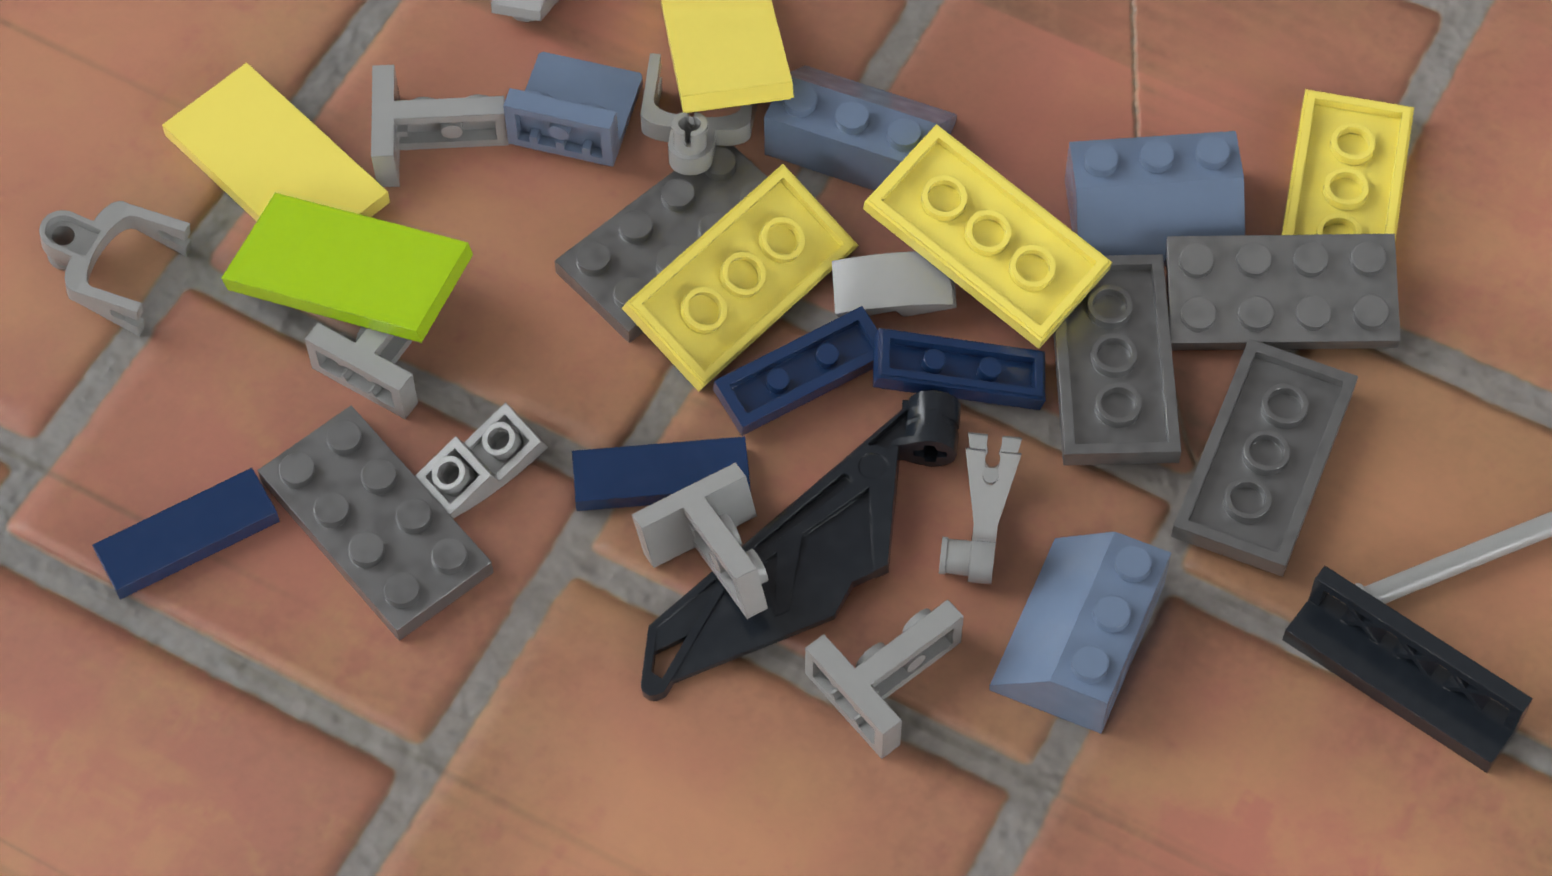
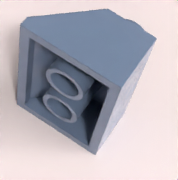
[764,65,957,191]
[1065,131,1245,266]
[989,532,1171,734]

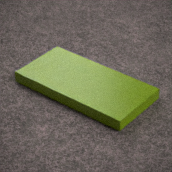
[221,193,473,343]

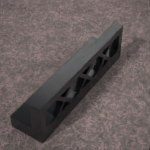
[1282,566,1533,773]

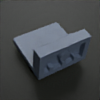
[503,52,643,167]

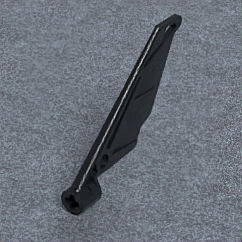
[641,390,961,701]

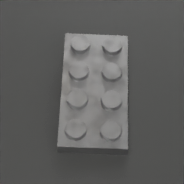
[555,146,767,343]
[1166,234,1401,351]
[1053,254,1181,465]
[1171,339,1358,577]
[257,405,494,641]

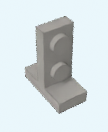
[371,65,509,187]
[305,323,418,419]
[631,462,768,619]
[805,600,964,759]

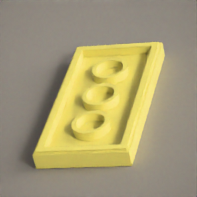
[660,0,794,113]
[162,62,390,221]
[1281,89,1414,241]
[863,124,1112,349]
[622,164,859,392]

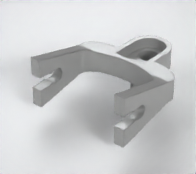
[641,53,758,175]
[39,201,192,336]
[939,432,1022,584]

